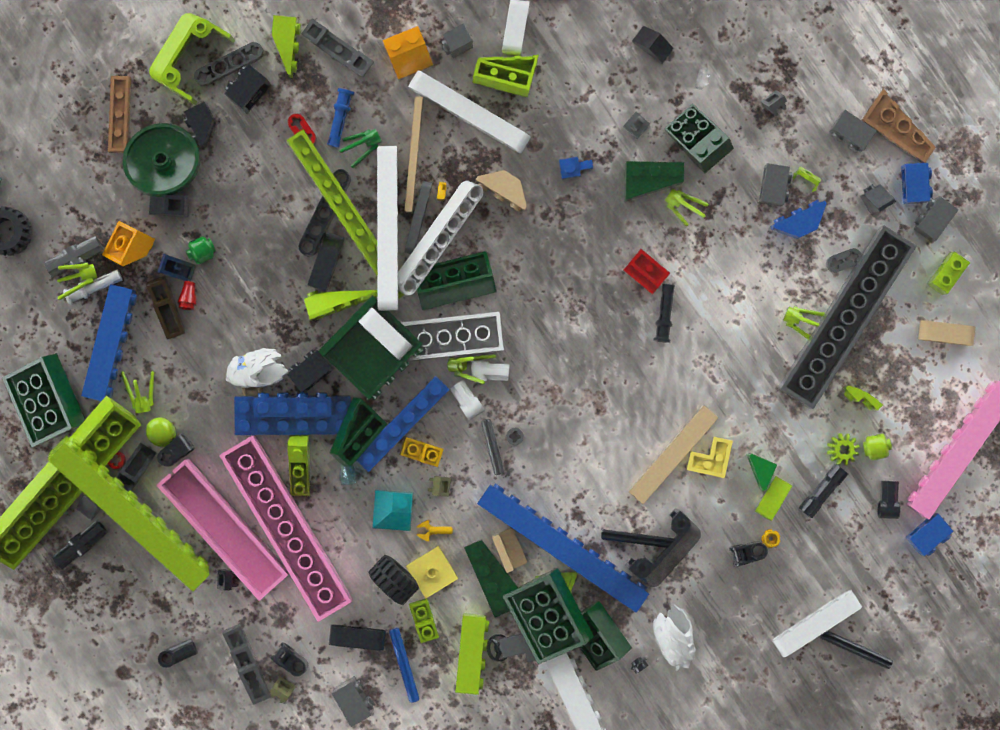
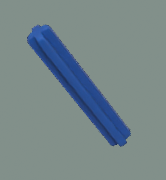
[389,628,419,703]

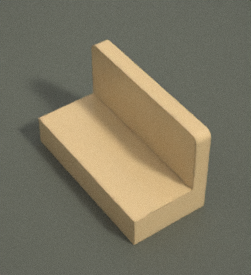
[492,528,527,573]

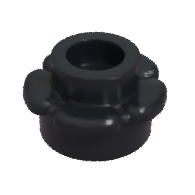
[631,657,649,674]

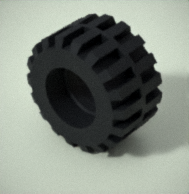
[0,206,32,256]
[368,555,419,605]

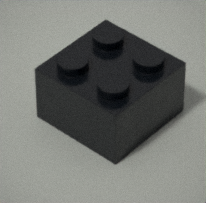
[224,64,271,114]
[287,350,335,393]

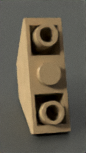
[476,170,527,212]

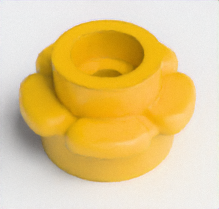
[761,529,780,548]

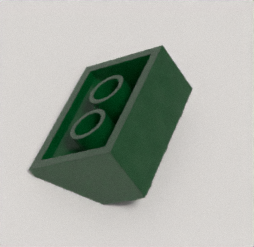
[579,601,632,671]

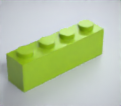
[455,613,489,695]

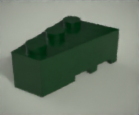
[329,397,387,468]

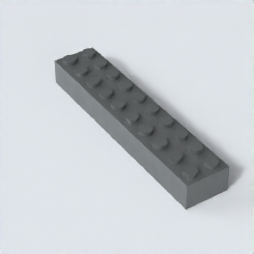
[777,225,917,409]

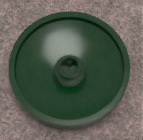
[123,123,200,197]

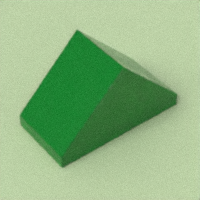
[746,453,777,491]

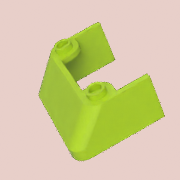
[149,13,235,105]

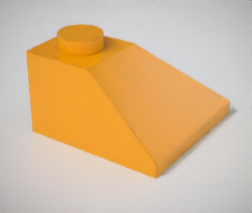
[102,221,155,266]

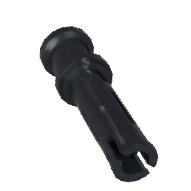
[653,284,675,343]

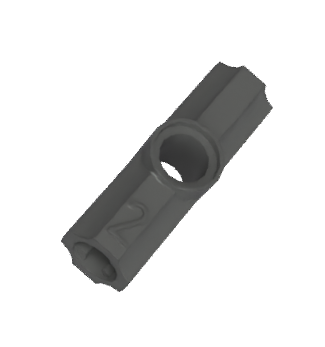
[44,236,104,277]

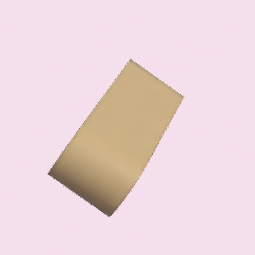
[918,320,976,346]

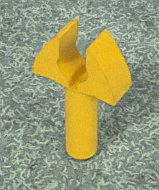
[416,520,453,541]

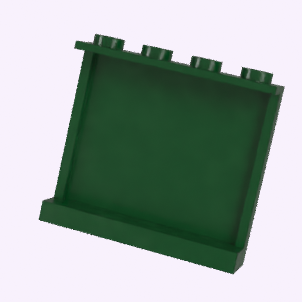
[318,295,423,400]

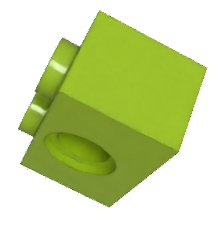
[927,251,970,295]

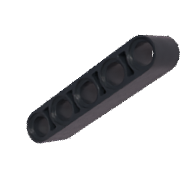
[298,169,351,257]

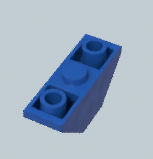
[770,200,827,239]

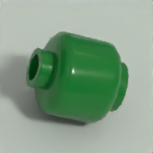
[186,236,216,264]

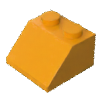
[383,26,433,80]

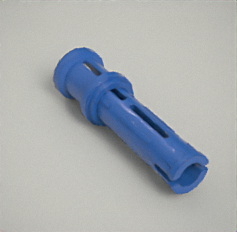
[327,88,355,148]

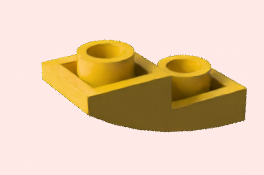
[399,437,443,467]

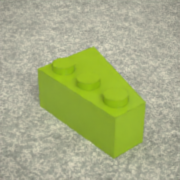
[472,55,539,98]

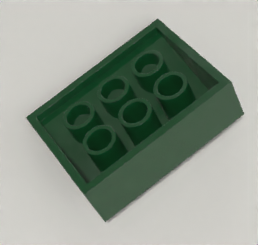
[2,353,85,448]
[503,568,594,665]

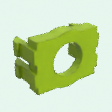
[793,166,821,192]

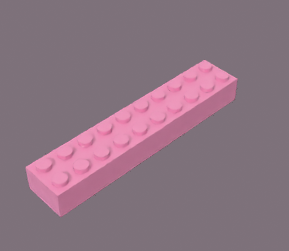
[219,435,353,622]

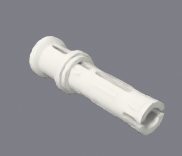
[63,269,123,305]

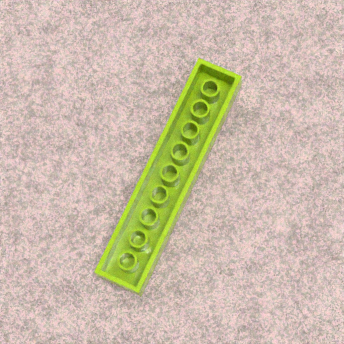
[0,395,141,570]
[48,436,209,592]

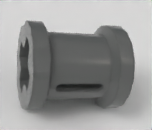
[506,428,524,445]

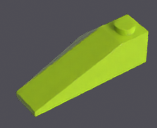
[304,290,378,321]

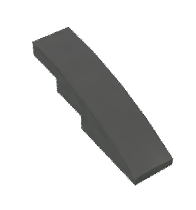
[222,624,271,705]

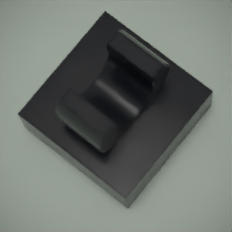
[217,569,239,591]

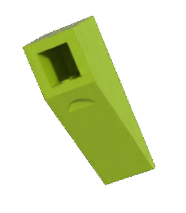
[272,15,301,78]
[287,435,310,496]

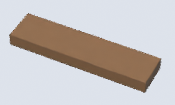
[108,76,131,153]

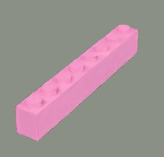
[906,381,1000,519]

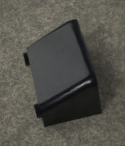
[625,508,701,587]

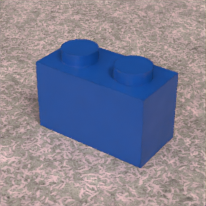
[901,163,933,204]
[905,513,954,556]

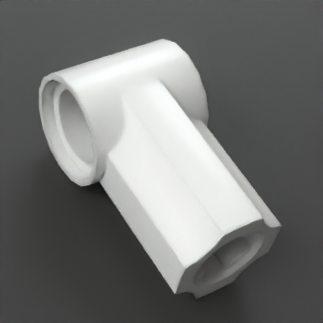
[471,361,509,381]
[450,380,485,420]

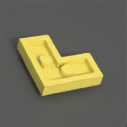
[686,437,733,478]

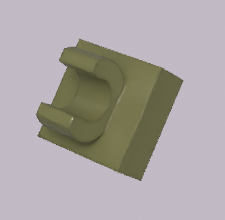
[428,476,451,497]
[270,676,296,703]

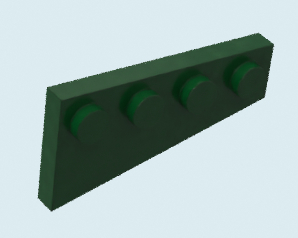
[464,539,518,618]

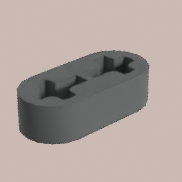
[826,248,862,273]

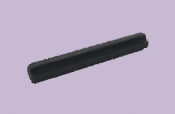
[601,529,675,548]
[820,630,893,669]

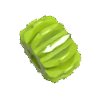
[827,433,860,466]

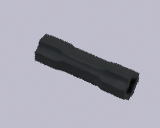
[799,464,848,518]

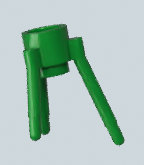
[340,129,382,168]

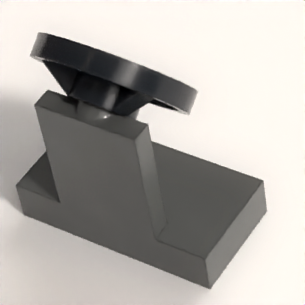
[487,633,535,662]

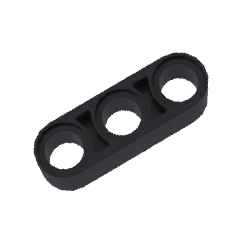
[329,624,386,651]

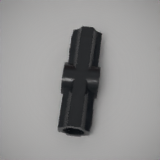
[52,520,108,570]

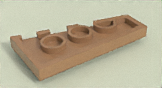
[861,88,936,163]

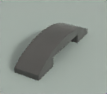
[301,18,374,77]

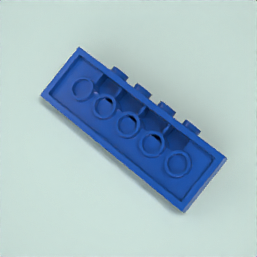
[234,392,351,435]

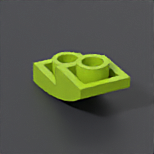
[842,386,883,410]
[755,476,792,521]
[409,598,439,643]

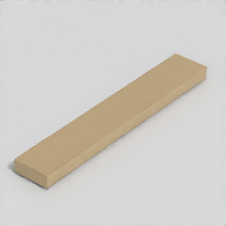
[405,96,423,214]
[628,405,718,504]

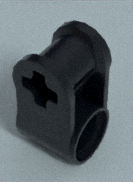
[157,433,195,466]
[729,541,768,567]
[271,642,308,677]

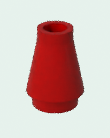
[177,281,196,310]

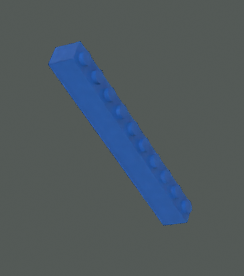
[477,483,649,613]

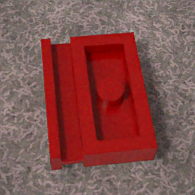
[623,249,670,295]

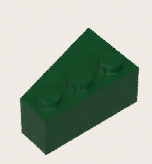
[624,161,684,202]

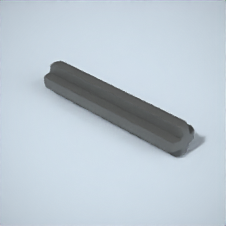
[481,419,504,475]

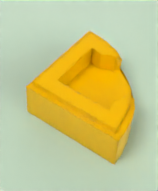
[437,182,447,201]

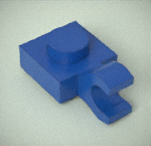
[559,157,593,179]

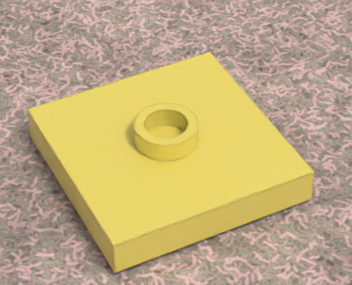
[406,545,458,599]

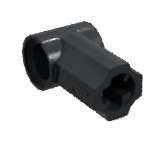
[877,481,900,519]
[158,638,198,668]

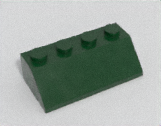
[415,251,497,310]

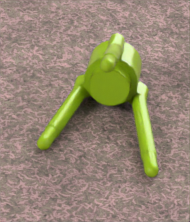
[664,188,708,226]
[57,262,97,300]
[783,306,825,339]
[447,354,496,384]
[121,371,154,413]

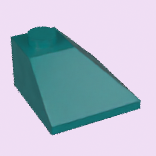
[373,490,413,531]

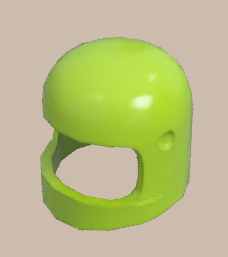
[146,417,176,447]

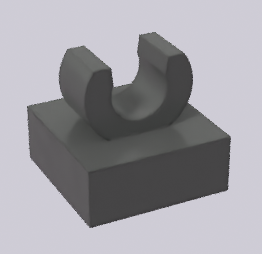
[761,90,787,116]
[623,112,650,139]

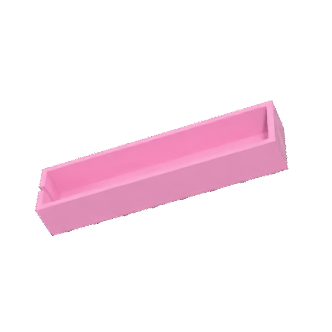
[156,459,289,601]

